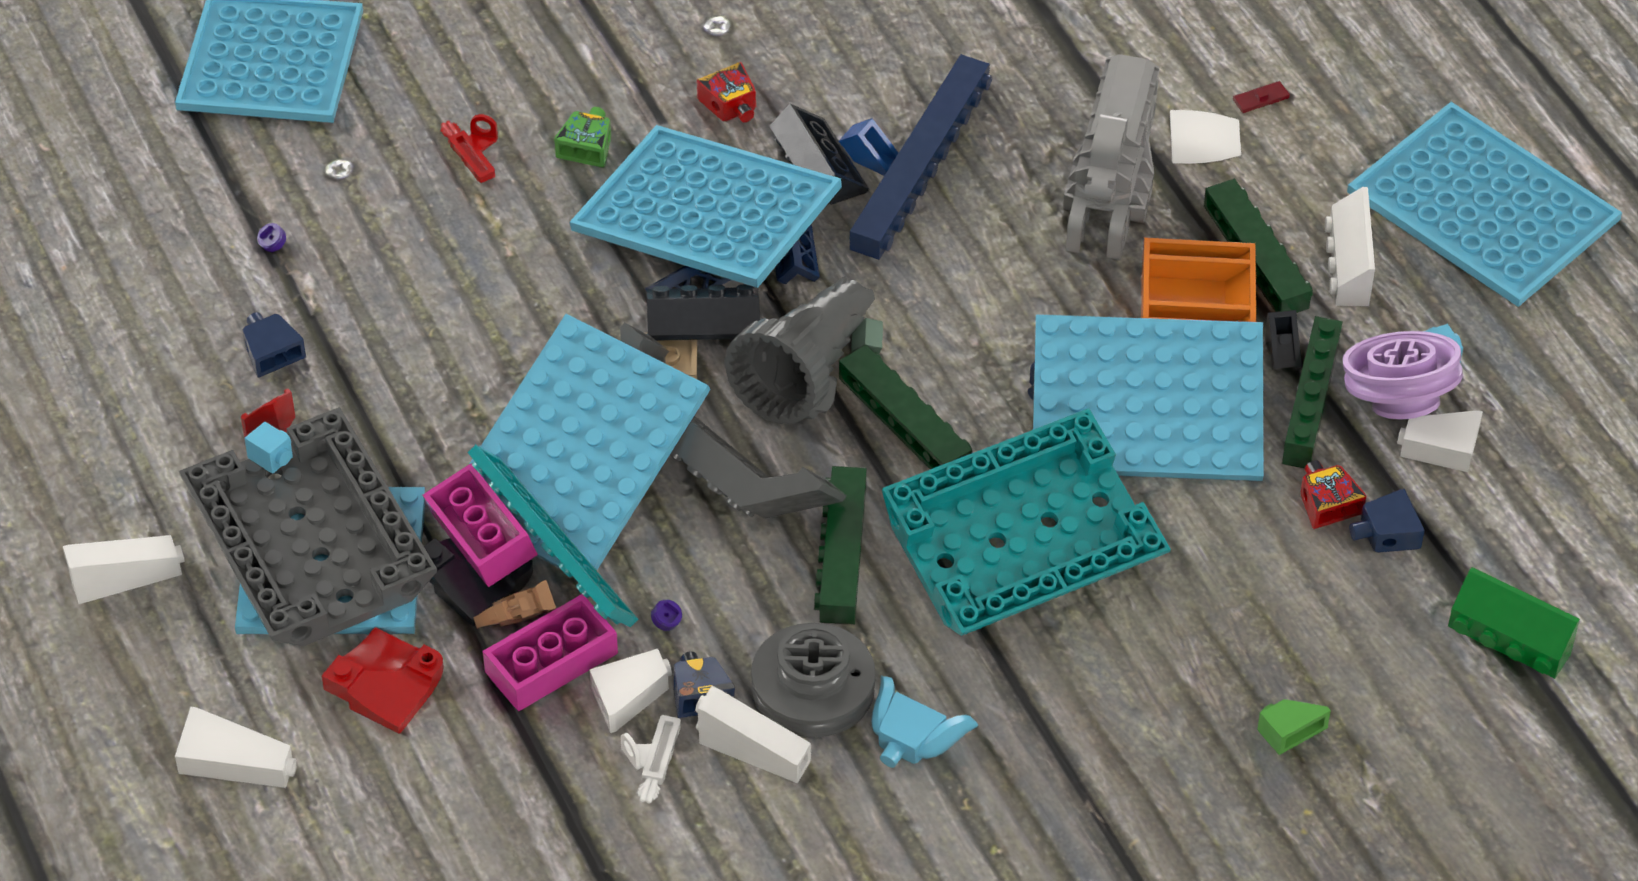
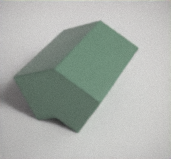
[851,318,883,354]

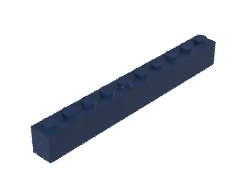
[849,54,992,260]

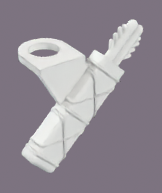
[621,715,681,804]

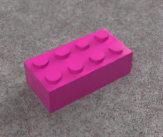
[422,463,538,587]
[483,594,618,712]

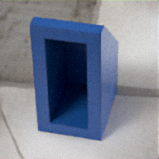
[839,118,899,176]

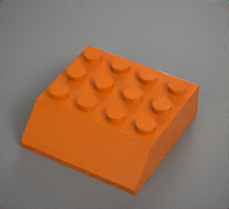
[1141,238,1256,322]

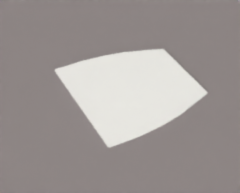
[1170,110,1241,164]

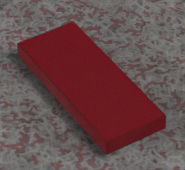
[1233,81,1290,114]

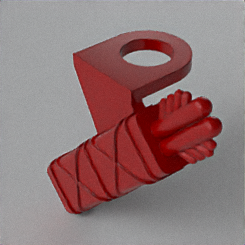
[440,114,498,183]

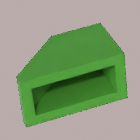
[1257,699,1331,755]

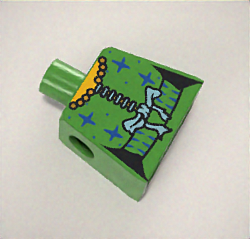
[554,107,611,168]

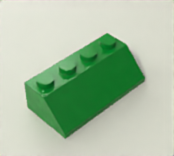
[1448,567,1580,679]

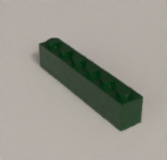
[1204,178,1313,313]
[1282,316,1343,469]
[839,345,972,469]
[814,466,867,625]

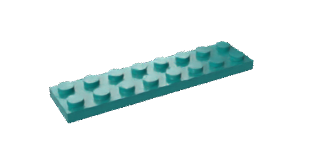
[467,444,639,628]

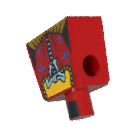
[697,62,756,123]
[1300,460,1367,529]

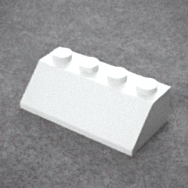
[1325,187,1375,306]

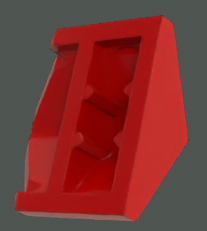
[241,389,296,438]

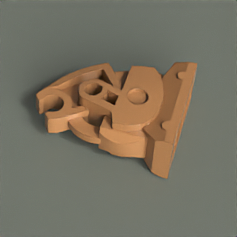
[473,580,556,628]

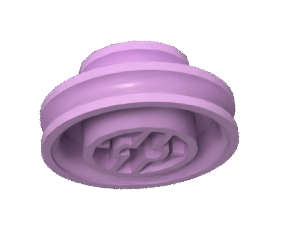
[1343,331,1463,419]

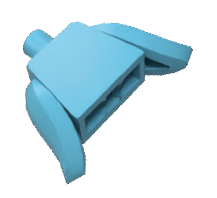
[871,676,978,768]

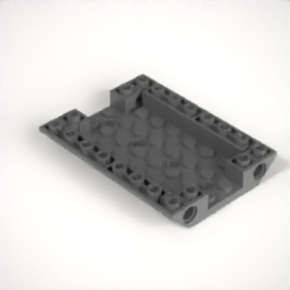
[179,407,437,647]

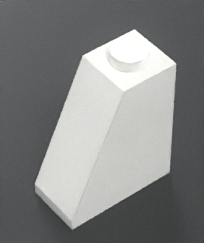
[1397,410,1483,472]
[589,649,672,733]

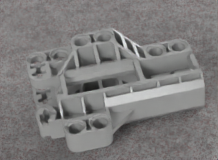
[1063,55,1160,261]

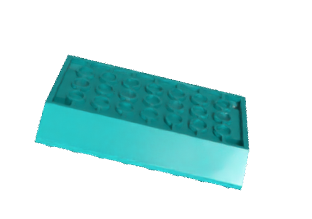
[882,408,1171,636]

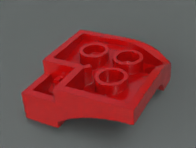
[322,627,444,734]

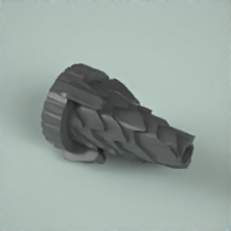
[724,276,875,424]

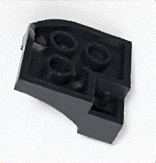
[424,538,533,627]

